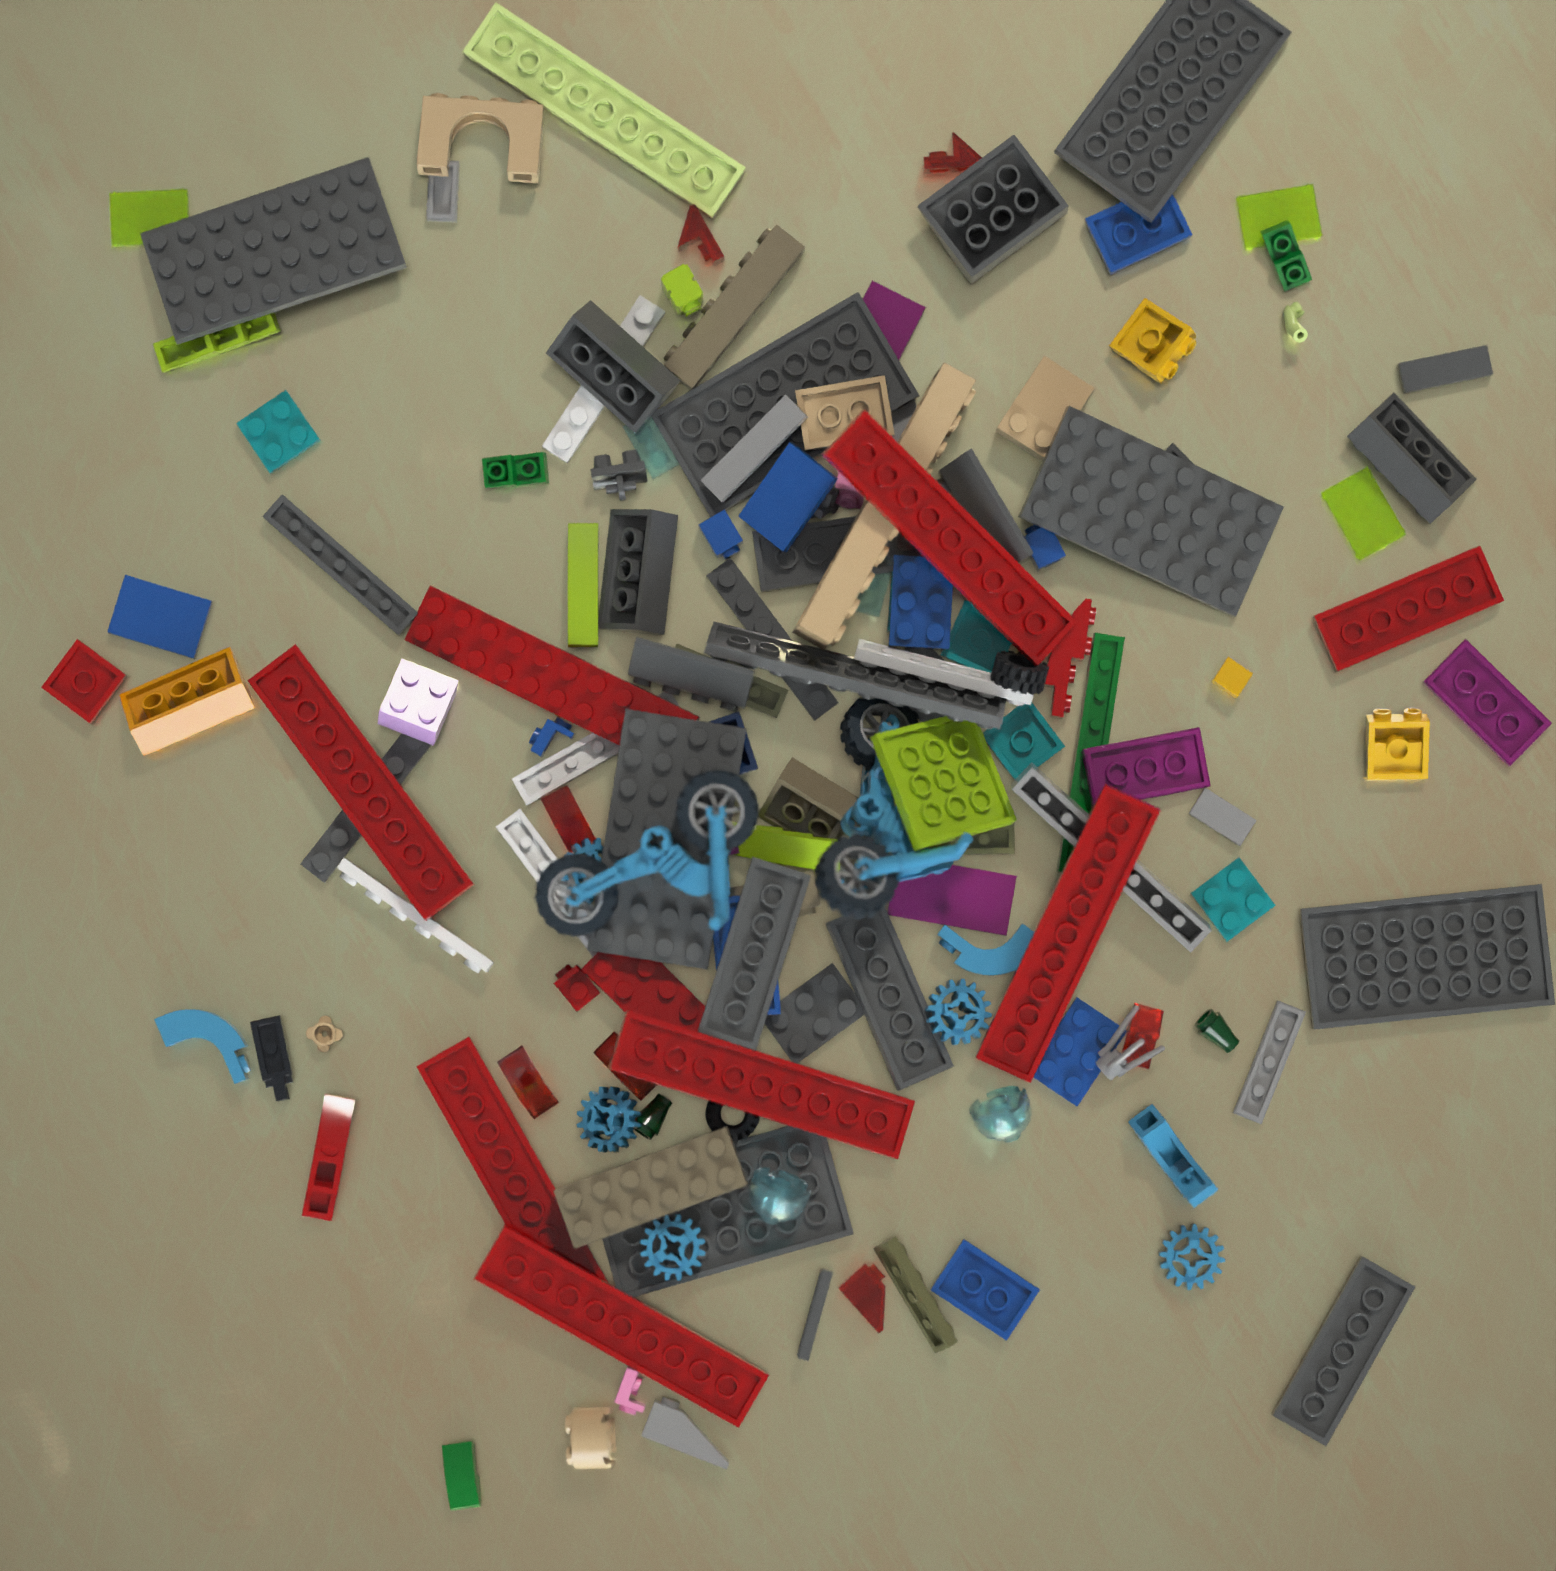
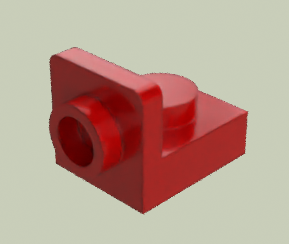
[553,964,600,1012]

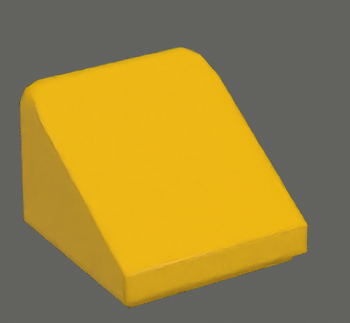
[1211,657,1253,699]

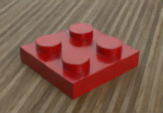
[41,639,127,724]

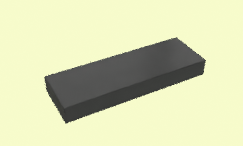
[1397,345,1493,394]
[797,1268,833,1361]

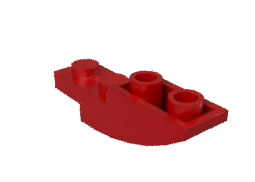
[1044,598,1096,719]
[302,1094,355,1221]

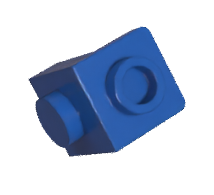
[529,717,575,757]

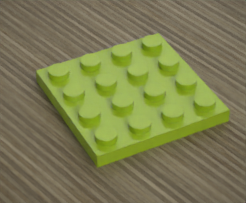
[871,716,1017,851]

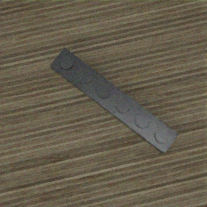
[262,494,418,636]
[706,558,839,721]
[300,733,432,883]

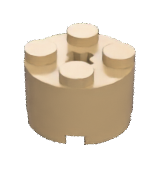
[565,1407,616,1469]

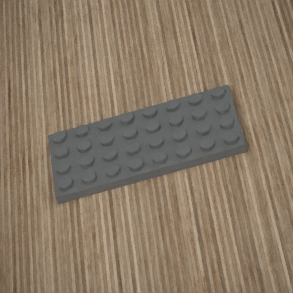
[1054,0,1292,223]
[140,157,407,345]
[651,292,919,517]
[1018,406,1284,617]
[587,709,747,969]
[1300,884,1555,1030]
[602,1126,854,1297]

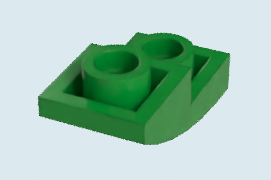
[1260,220,1313,291]
[482,452,549,489]
[442,1441,481,1511]

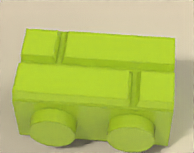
[661,264,703,318]

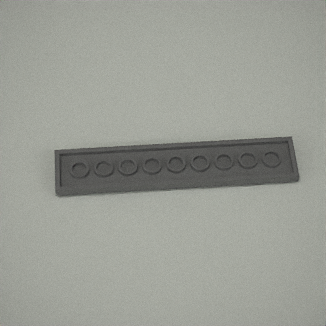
[704,621,1006,729]

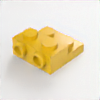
[1109,298,1197,384]
[1365,708,1430,780]

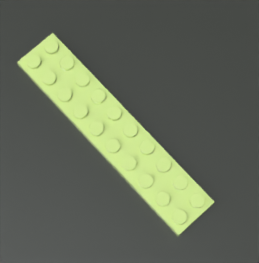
[462,3,746,219]

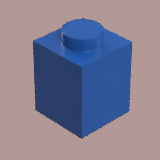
[699,509,743,560]
[1024,524,1066,572]

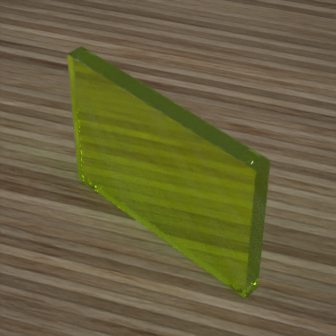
[1236,184,1322,250]
[109,188,189,247]
[1321,466,1406,561]

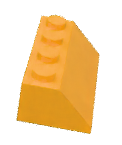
[119,647,255,756]

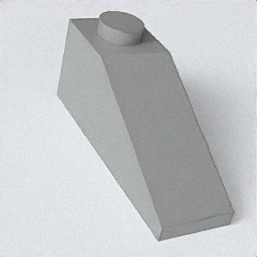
[641,1397,729,1469]

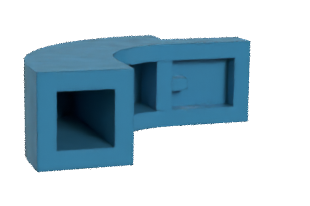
[937,924,1034,975]
[154,1009,251,1084]
[1128,1104,1218,1208]

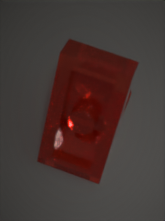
[923,132,982,174]
[678,204,725,266]
[1121,1003,1164,1069]

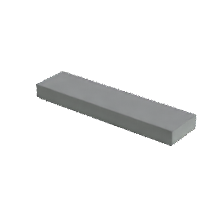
[701,395,808,502]
[1232,1000,1306,1124]

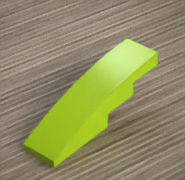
[153,312,281,373]
[568,523,599,647]
[732,822,840,871]

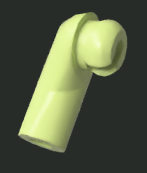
[1283,302,1308,342]

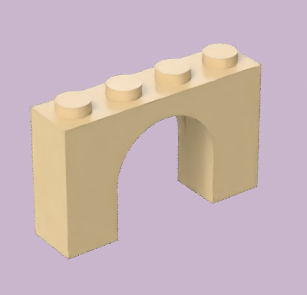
[417,93,544,183]

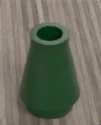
[1195,1009,1240,1053]
[634,1093,673,1140]

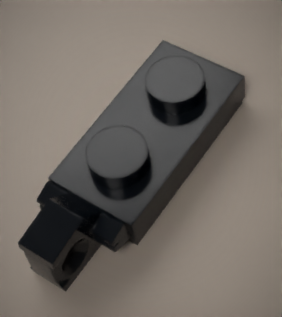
[250,1015,293,1102]

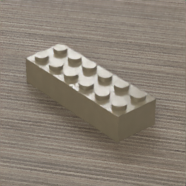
[554,1126,748,1248]

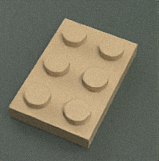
[795,375,895,451]

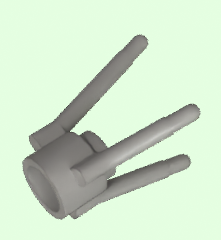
[1095,1005,1165,1080]

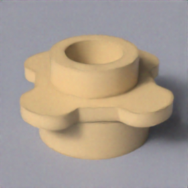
[306,1016,343,1052]

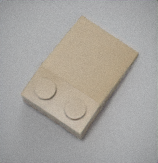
[996,356,1095,462]

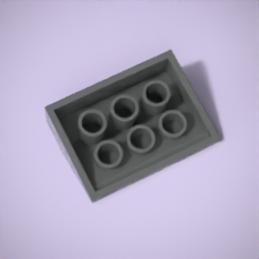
[917,135,1069,284]

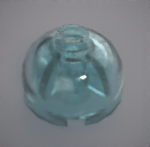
[969,1086,1032,1142]
[748,1167,811,1224]

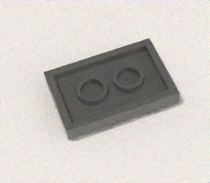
[764,963,864,1063]

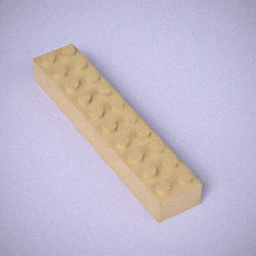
[792,362,976,650]

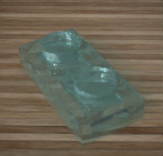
[623,417,679,480]
[856,556,894,618]

